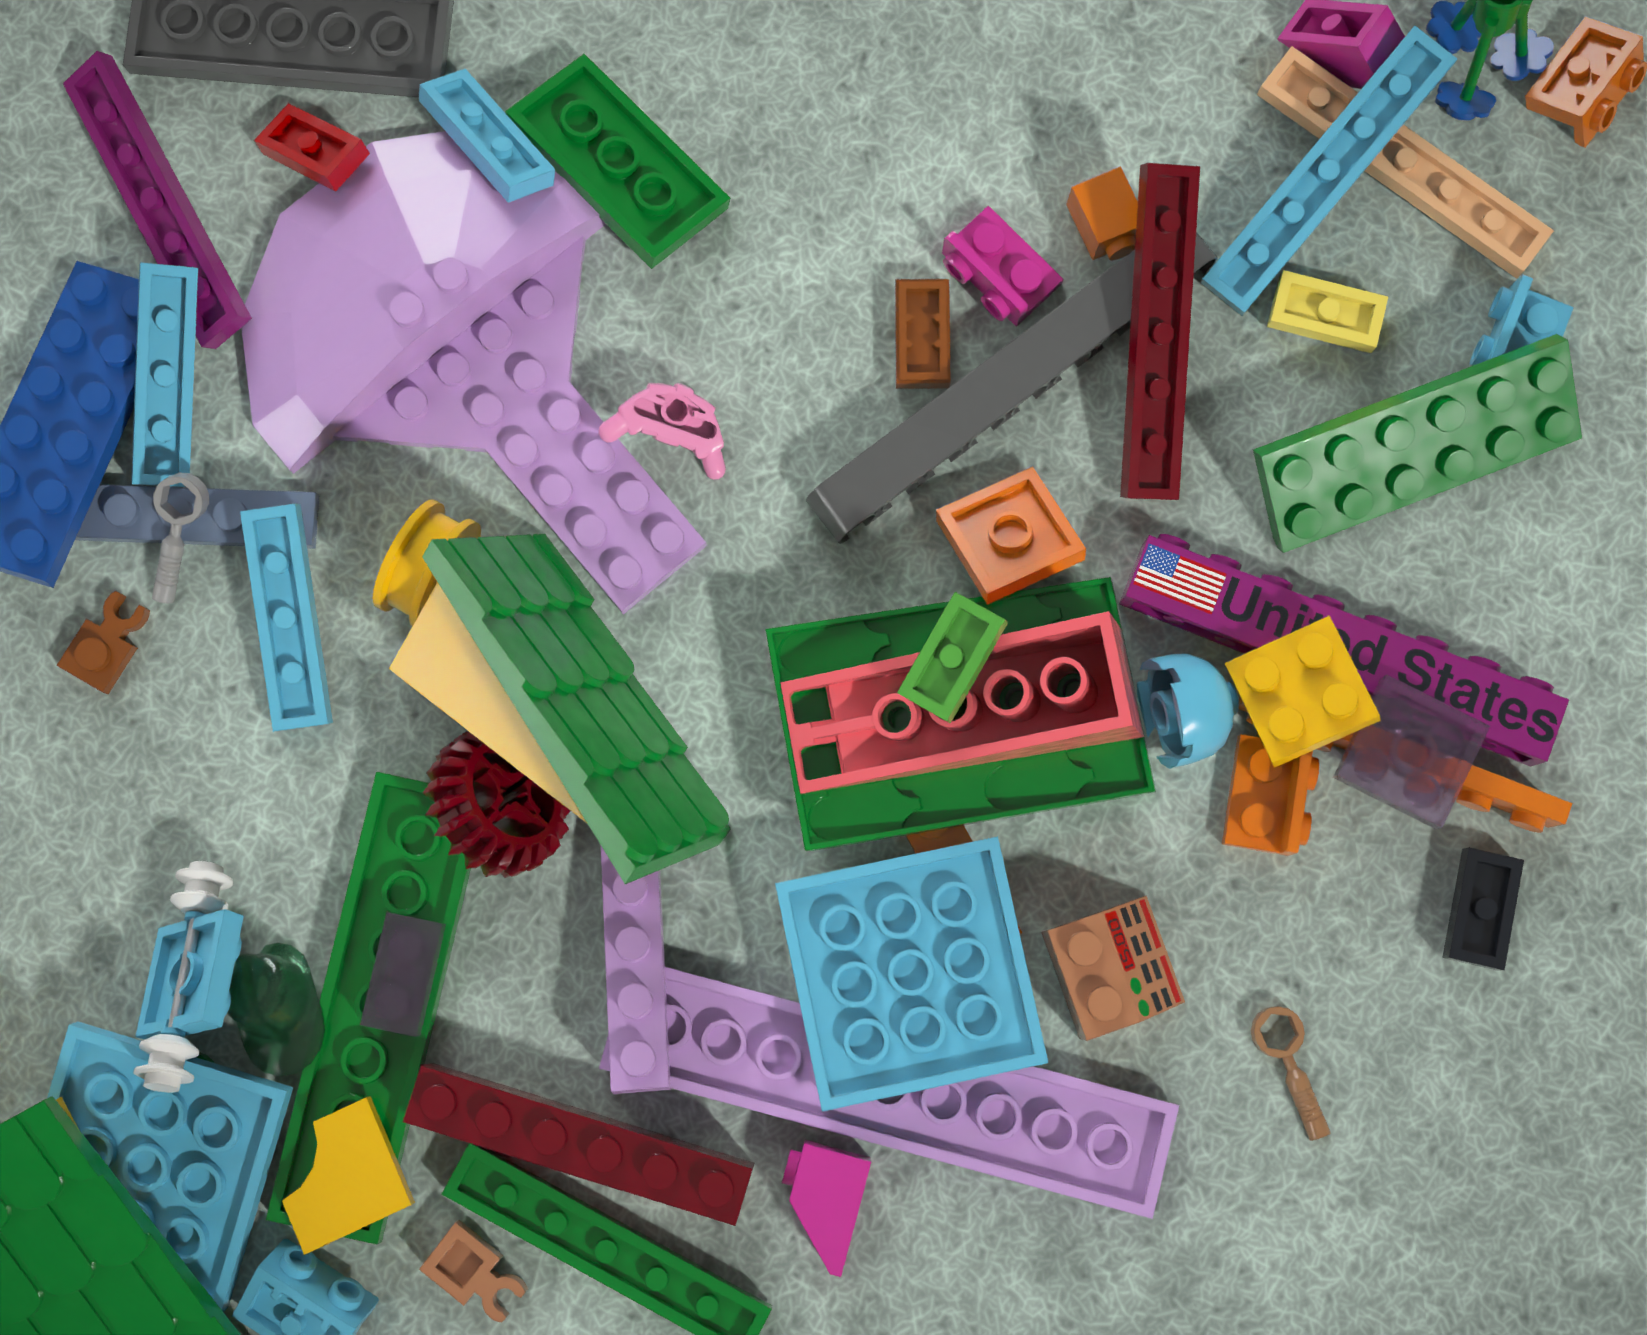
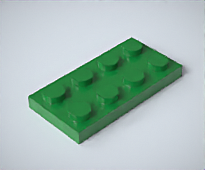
[505,54,731,269]

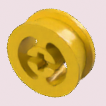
[372,499,481,626]

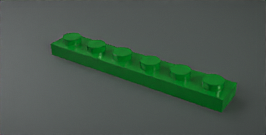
[441,1143,772,1335]

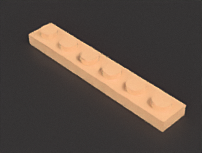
[1257,46,1554,279]

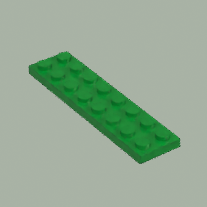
[266,772,471,1245]

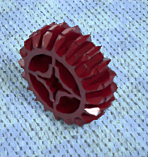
[423,731,570,878]

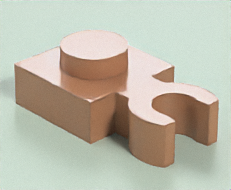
[419,1220,528,1323]

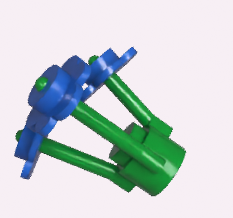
[1426,0,1554,120]

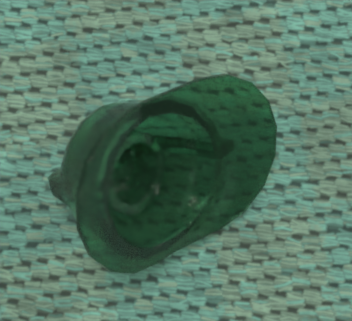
[227,942,325,1077]

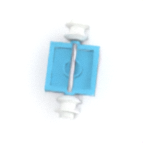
[133,861,244,1093]

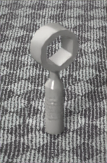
[152,472,209,603]

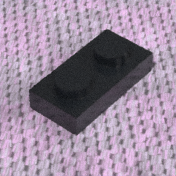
[1442,847,1524,971]

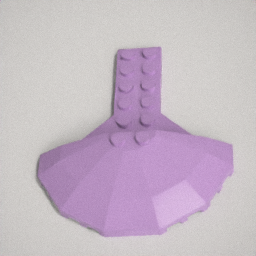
[241,131,707,614]

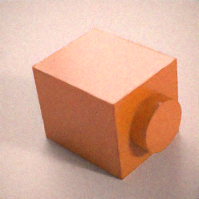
[1066,166,1138,261]

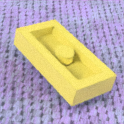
[1267,270,1388,353]

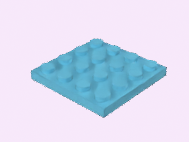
[775,836,1048,1112]
[47,1021,293,1312]

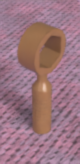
[1251,1006,1331,1141]

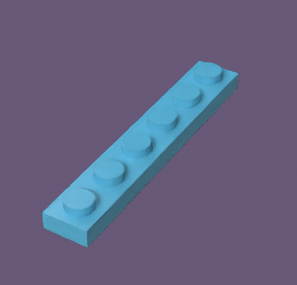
[1201,26,1457,316]

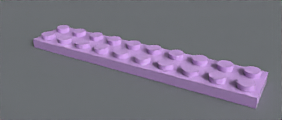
[599,967,1179,1219]

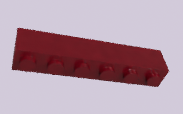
[403,1063,755,1226]

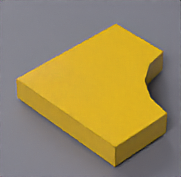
[282,1096,415,1255]

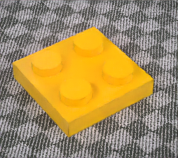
[1225,615,1381,768]

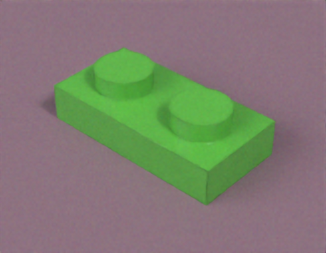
[897,592,1008,723]

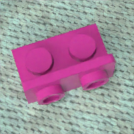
[942,206,1063,327]

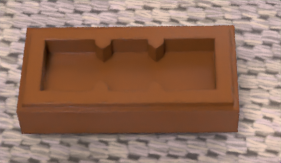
[895,279,951,389]

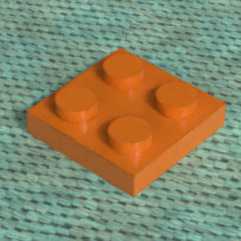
[936,467,1086,605]

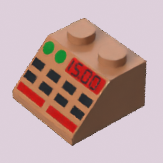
[1041,895,1185,1041]

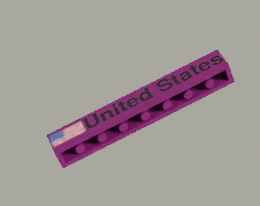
[1119,534,1569,767]

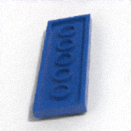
[0,261,139,588]

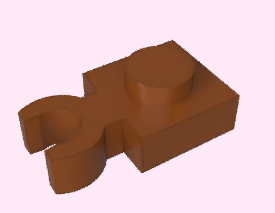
[57,591,150,695]

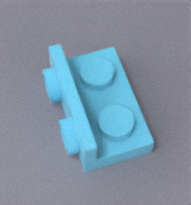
[1470,274,1574,366]
[232,1239,379,1335]

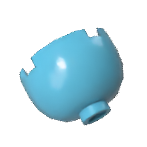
[1137,654,1239,769]

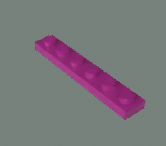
[63,51,252,349]

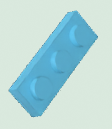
[419,69,555,203]

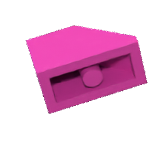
[1277,0,1405,89]
[782,1139,871,1277]

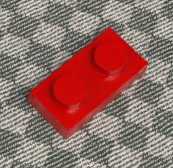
[254,103,370,192]

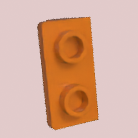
[1525,16,1647,148]
[1222,734,1319,856]

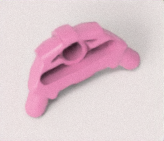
[598,383,726,480]

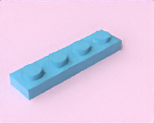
[131,262,198,487]
[240,504,333,732]

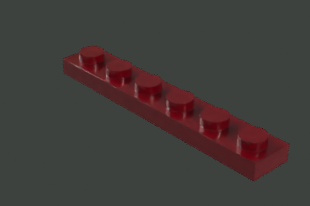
[1120,163,1200,500]

